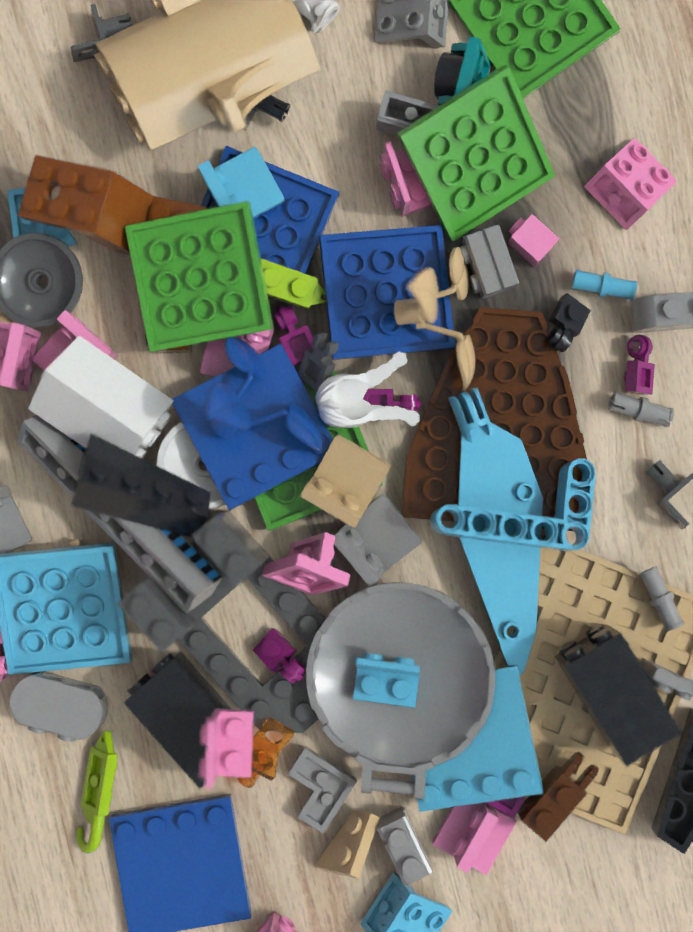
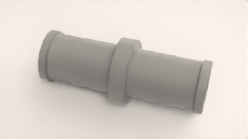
[608,391,674,427]
[639,566,684,632]

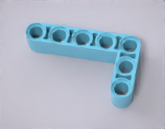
[430,459,596,551]

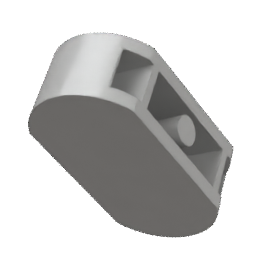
[632,292,693,333]
[10,671,108,742]

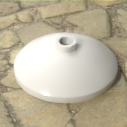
[157,422,225,509]

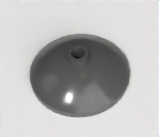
[0,233,83,327]

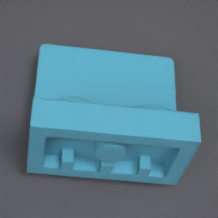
[198,147,285,219]
[353,653,420,708]
[360,872,452,932]

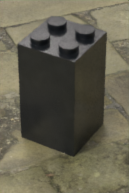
[554,624,682,767]
[124,651,232,789]

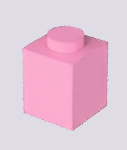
[507,214,559,267]

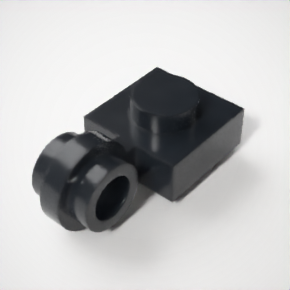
[546,293,591,352]

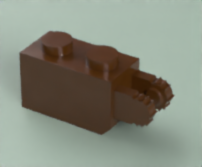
[518,751,599,842]

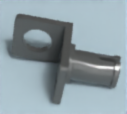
[71,4,133,62]
[645,460,693,529]

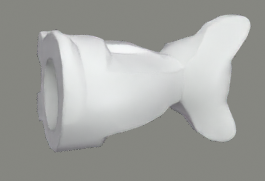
[289,0,341,33]

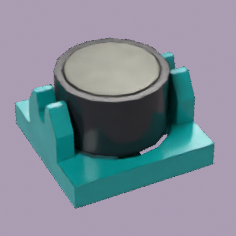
[434,37,491,105]

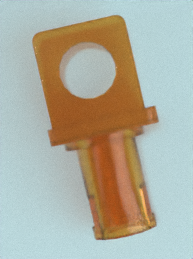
[237,718,294,788]

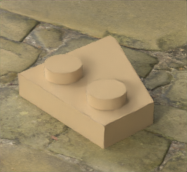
[315,810,380,879]

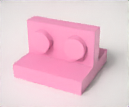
[0,322,41,392]
[262,532,350,595]
[432,802,517,875]

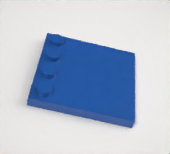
[200,146,339,306]
[319,225,455,360]
[172,344,333,511]
[109,794,252,932]

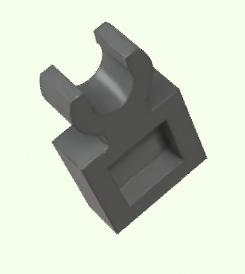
[298,332,338,391]

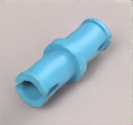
[572,269,637,301]

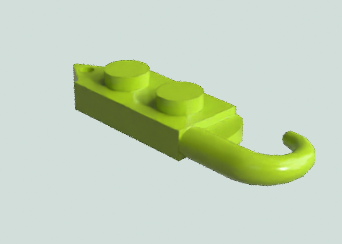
[261,258,326,309]
[76,731,118,854]

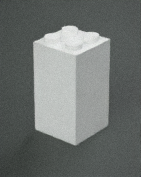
[28,336,173,458]

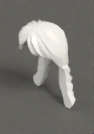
[315,352,420,428]

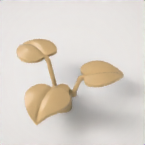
[394,247,476,391]

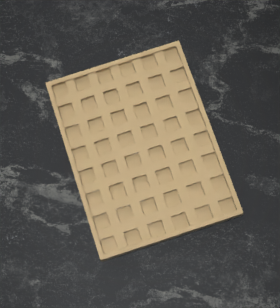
[494,535,693,835]

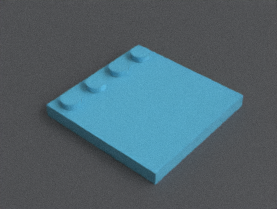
[0,542,132,675]
[412,665,544,812]

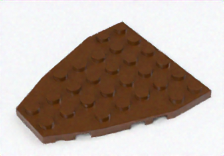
[401,307,587,531]

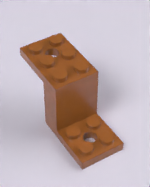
[17,155,208,256]

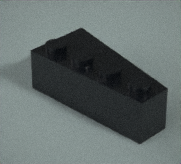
[71,434,211,538]
[652,708,693,854]

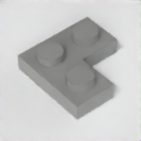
[640,658,693,701]
[288,746,357,834]

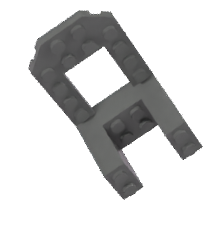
[118,511,326,733]

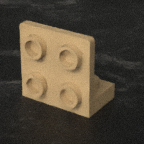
[300,435,391,528]

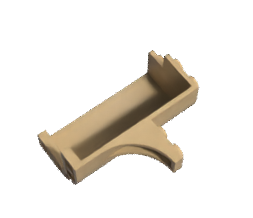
[94,0,321,151]

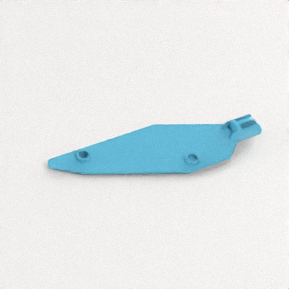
[448,387,543,676]

